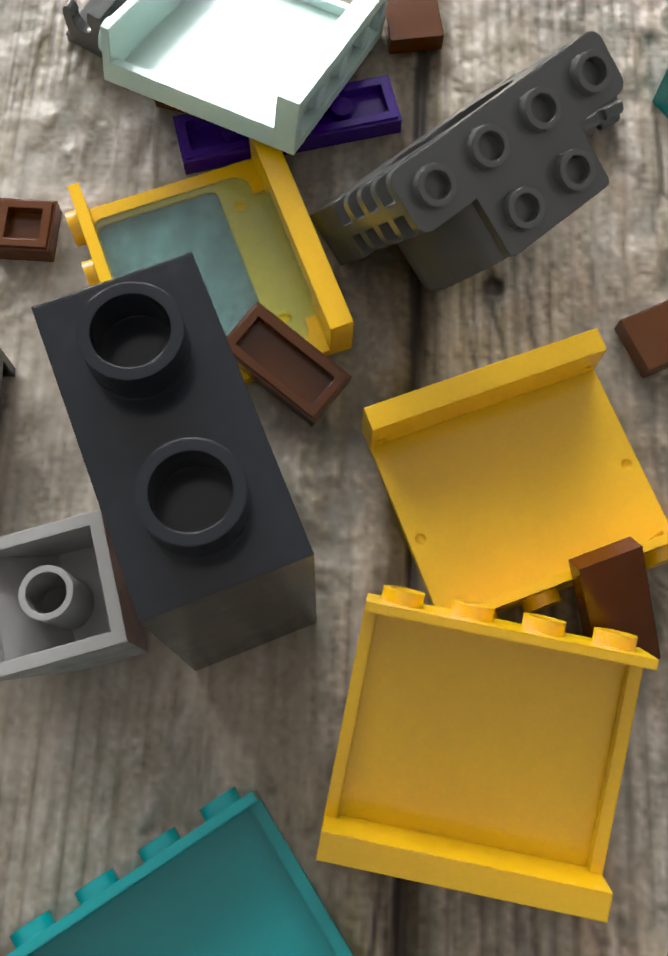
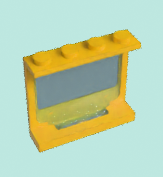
[65,138,354,384]

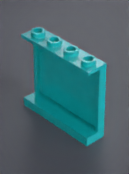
[6,787,355,956]

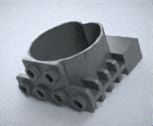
[310,31,623,292]

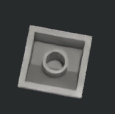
[0,509,148,681]

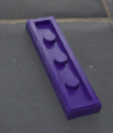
[172,75,402,175]

